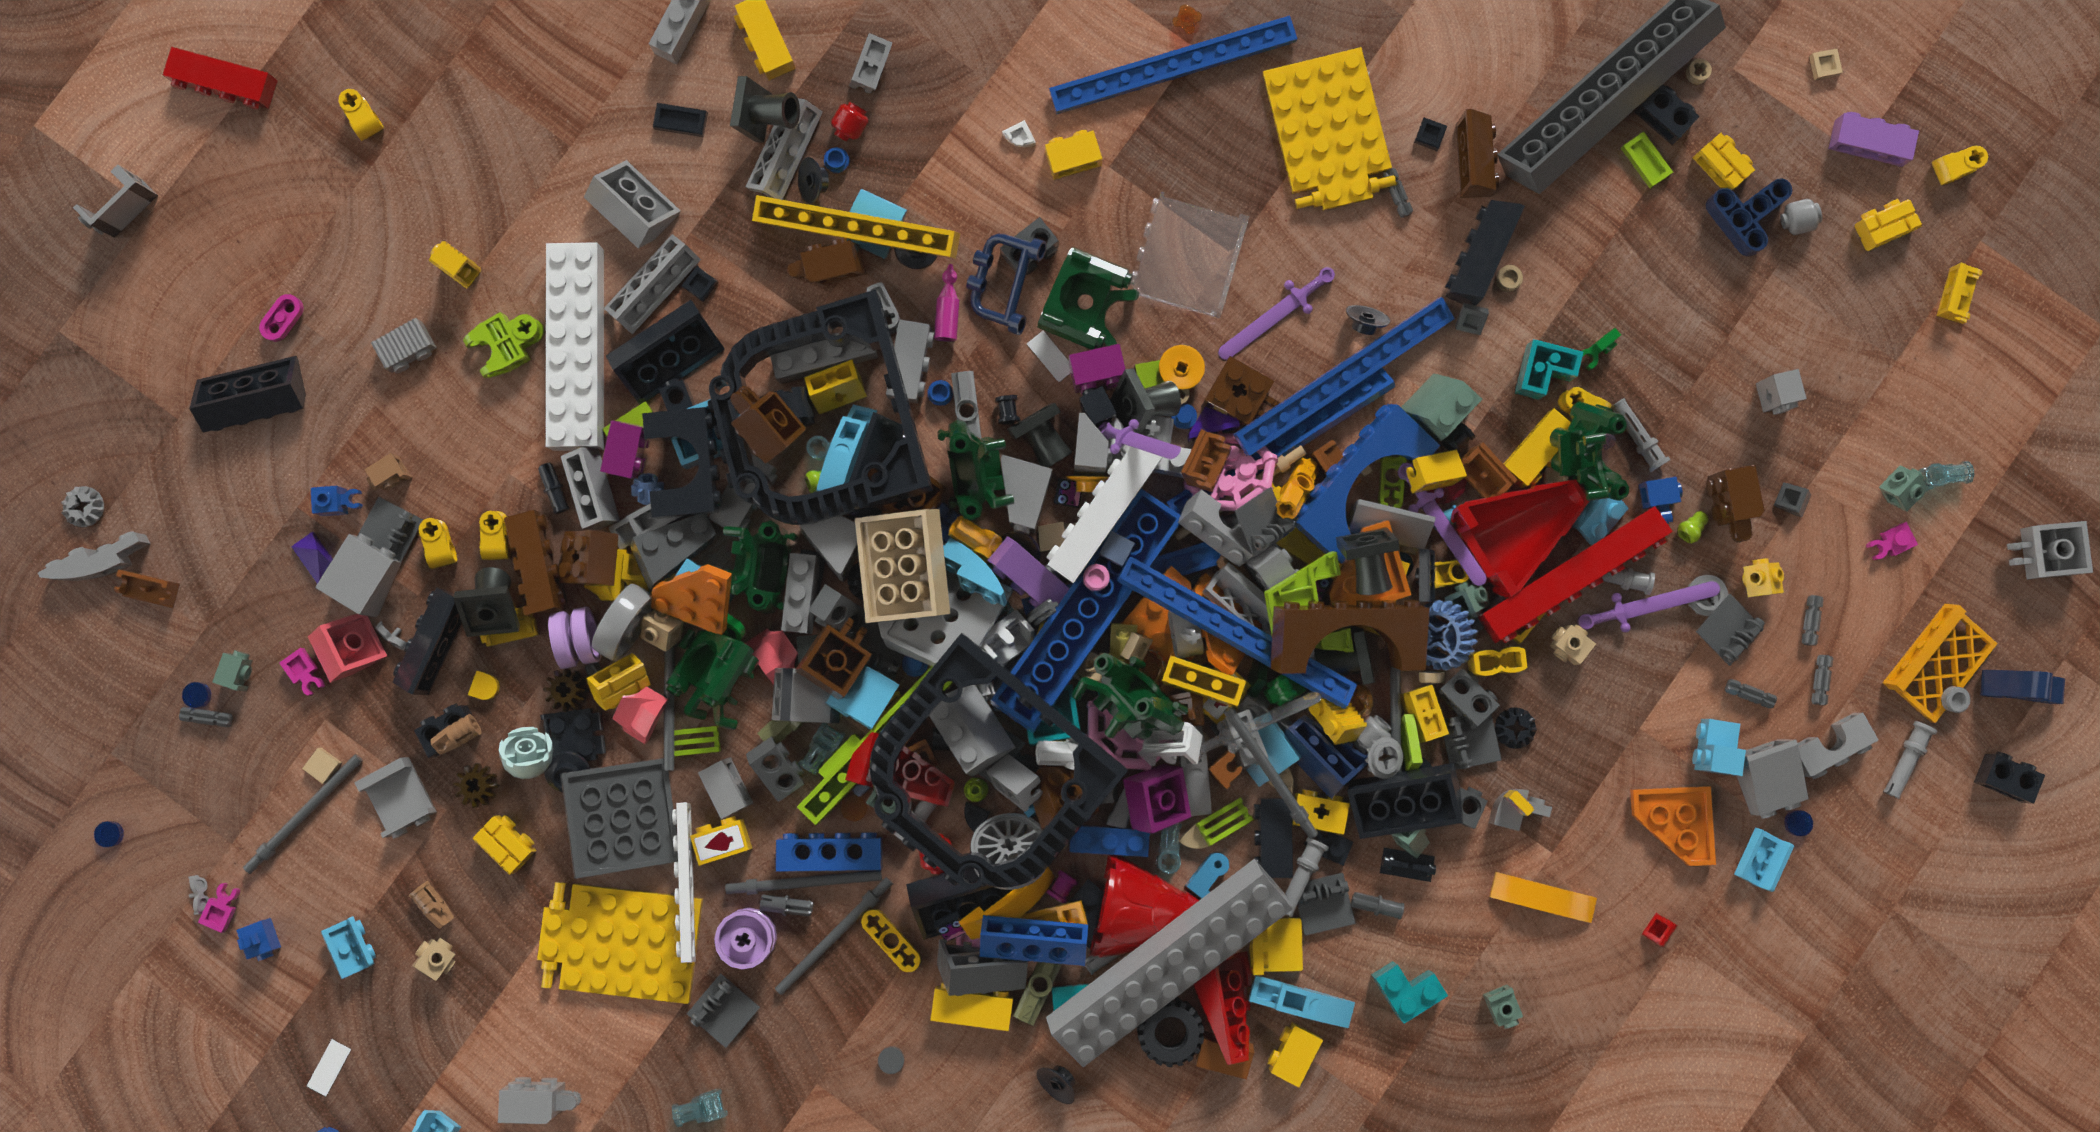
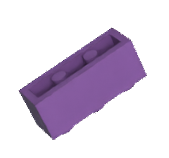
[1828,112,1919,167]
[988,536,1070,608]

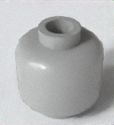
[1780,199,1822,235]
[1354,715,1391,754]

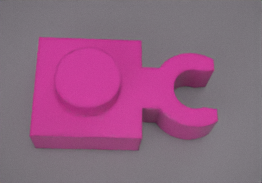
[1866,522,1918,560]
[280,648,325,696]
[198,883,240,933]

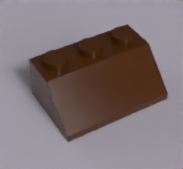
[1456,109,1499,198]

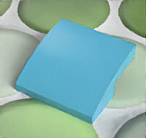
[847,189,907,259]
[826,665,899,730]
[1228,715,1302,787]

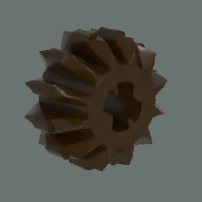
[543,668,589,712]
[453,763,500,808]

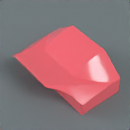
[745,629,798,685]
[612,686,669,744]

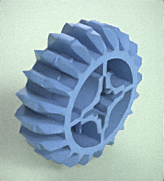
[1424,600,1478,670]

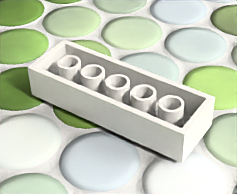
[1046,445,1163,583]

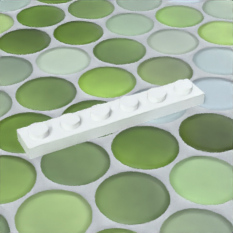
[672,802,696,963]

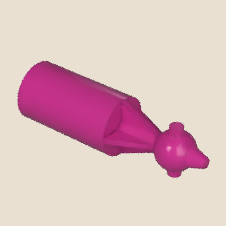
[934,264,960,342]

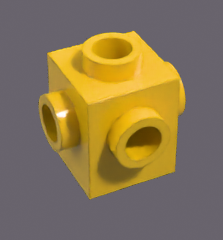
[1742,558,1784,597]

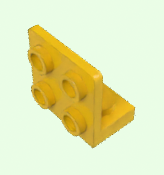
[1250,918,1303,975]

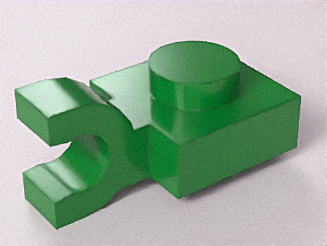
[1582,328,1621,371]

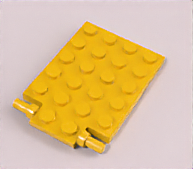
[1263,47,1396,211]
[537,882,703,1004]

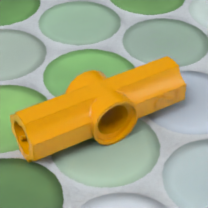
[1275,458,1319,519]
[948,515,1002,563]

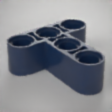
[1706,178,1793,257]
[1980,670,2065,704]

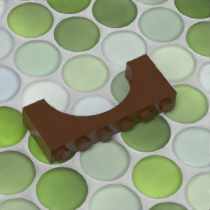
[1271,600,1430,674]

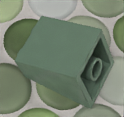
[1401,373,1483,443]

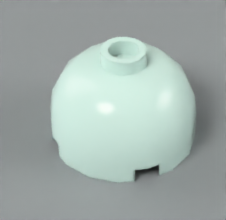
[499,727,553,779]

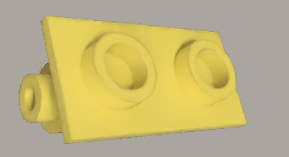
[1110,623,1137,665]

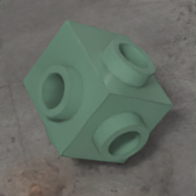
[1879,465,1928,512]
[1445,581,1491,620]

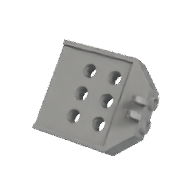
[878,570,1013,666]

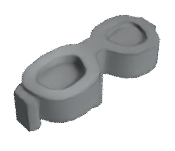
[376,621,406,650]
[188,875,209,915]

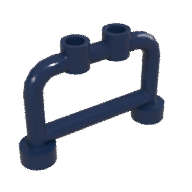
[966,233,1047,335]

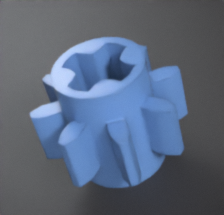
[631,473,664,505]

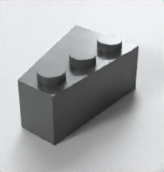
[630,514,716,593]
[937,939,1028,996]

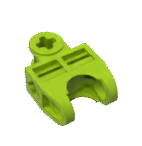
[463,312,544,378]

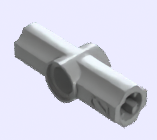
[951,371,982,439]

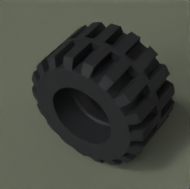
[1137,997,1204,1067]

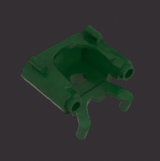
[1037,247,1140,350]
[1550,401,1629,501]
[937,420,1014,521]
[723,521,799,614]
[666,629,759,730]
[1071,653,1188,740]

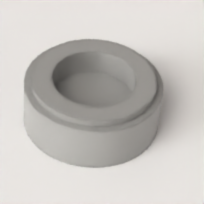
[1941,686,1970,713]

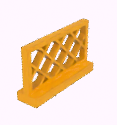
[1883,604,1998,723]

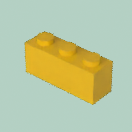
[734,0,796,81]
[1503,408,1571,489]
[1162,655,1246,709]
[930,982,1013,1031]

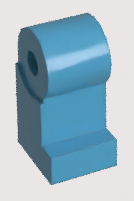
[1185,852,1229,899]

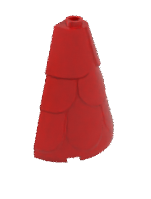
[1451,479,1589,597]
[1089,855,1200,958]

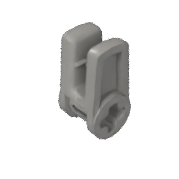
[867,282,900,334]

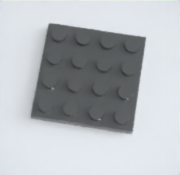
[560,758,678,879]

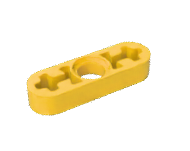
[861,909,921,972]

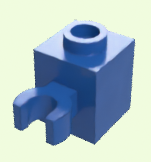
[1639,477,1683,523]
[311,486,363,516]
[236,918,281,961]

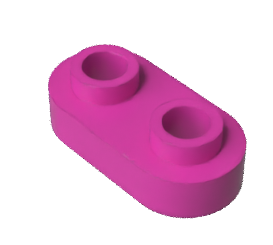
[259,294,304,342]

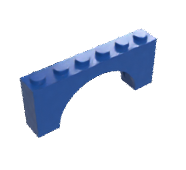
[1294,404,1440,564]

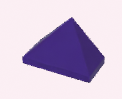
[1187,407,1240,442]
[291,532,333,584]

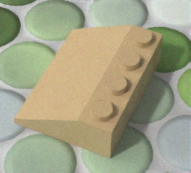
[855,509,950,623]

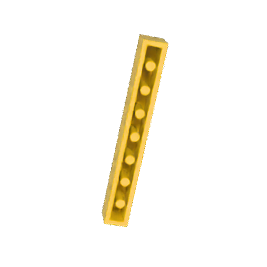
[752,195,960,259]

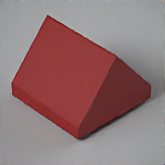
[1642,913,1678,947]

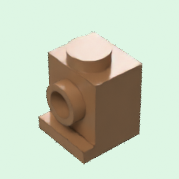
[364,453,412,491]

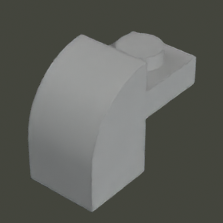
[1489,789,1552,831]

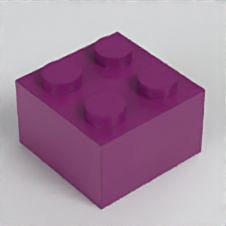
[1069,344,1125,395]
[600,420,650,478]
[1123,764,1191,834]

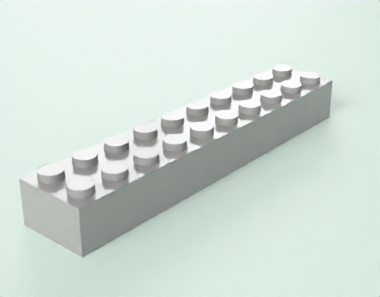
[1046,859,1293,1067]

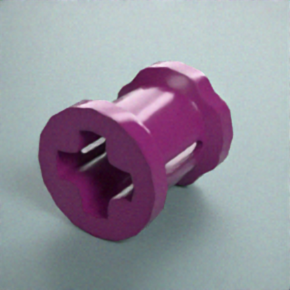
[1046,870,1079,904]

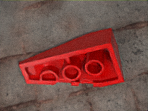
[845,732,955,807]
[1194,951,1252,1065]

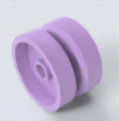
[548,606,601,669]
[714,908,777,969]

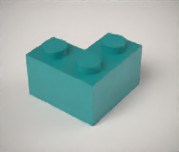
[1514,339,1583,400]
[1371,961,1448,1024]

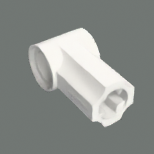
[1036,738,1078,770]

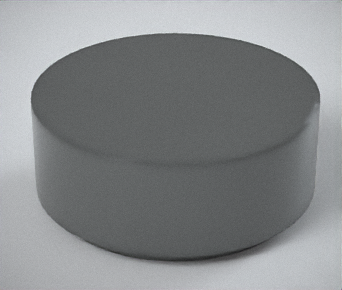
[878,1046,905,1074]

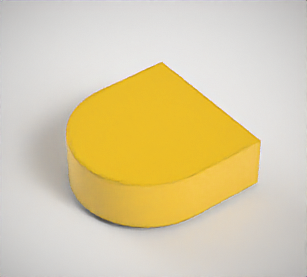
[468,671,500,700]

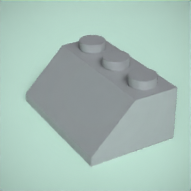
[584,160,681,249]
[1074,413,1113,477]
[1347,499,1436,555]
[929,685,1016,777]

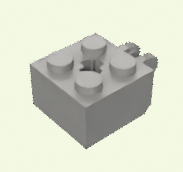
[2007,521,2093,579]
[1244,543,1299,593]
[498,1077,582,1124]

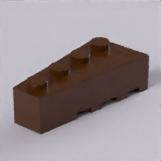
[504,510,567,618]

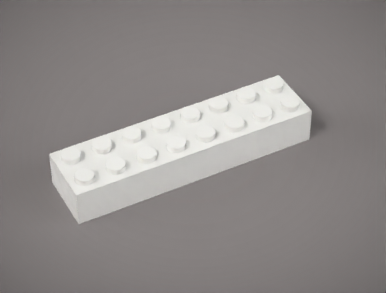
[546,242,604,451]

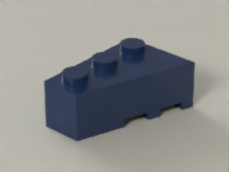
[1284,715,1368,799]

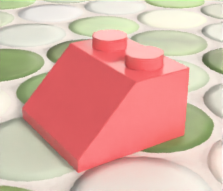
[308,614,387,683]

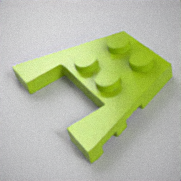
[1264,551,1354,652]

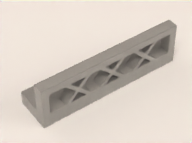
[746,98,823,200]
[604,234,701,334]
[1202,562,1272,636]

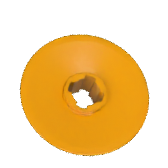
[1159,345,1205,390]
[1066,476,1109,492]

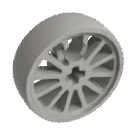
[592,584,654,661]
[970,813,1045,890]

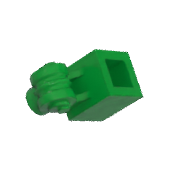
[1263,674,1306,707]

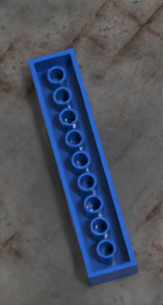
[991,488,1181,734]

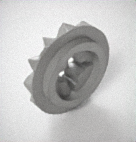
[61,486,104,527]
[1688,575,1728,616]
[1365,737,1403,779]

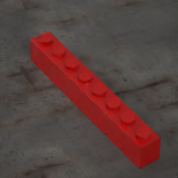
[1478,506,1673,644]

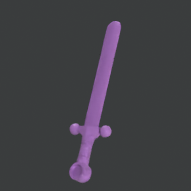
[1218,267,1335,360]
[1098,419,1181,459]
[1398,463,1487,586]
[1577,581,1720,633]

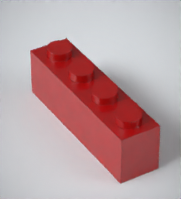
[162,47,278,110]

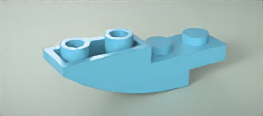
[816,404,877,491]
[943,537,1007,606]
[1248,975,1355,1028]

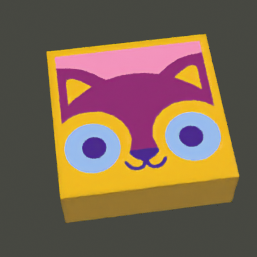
[1503,790,1534,816]

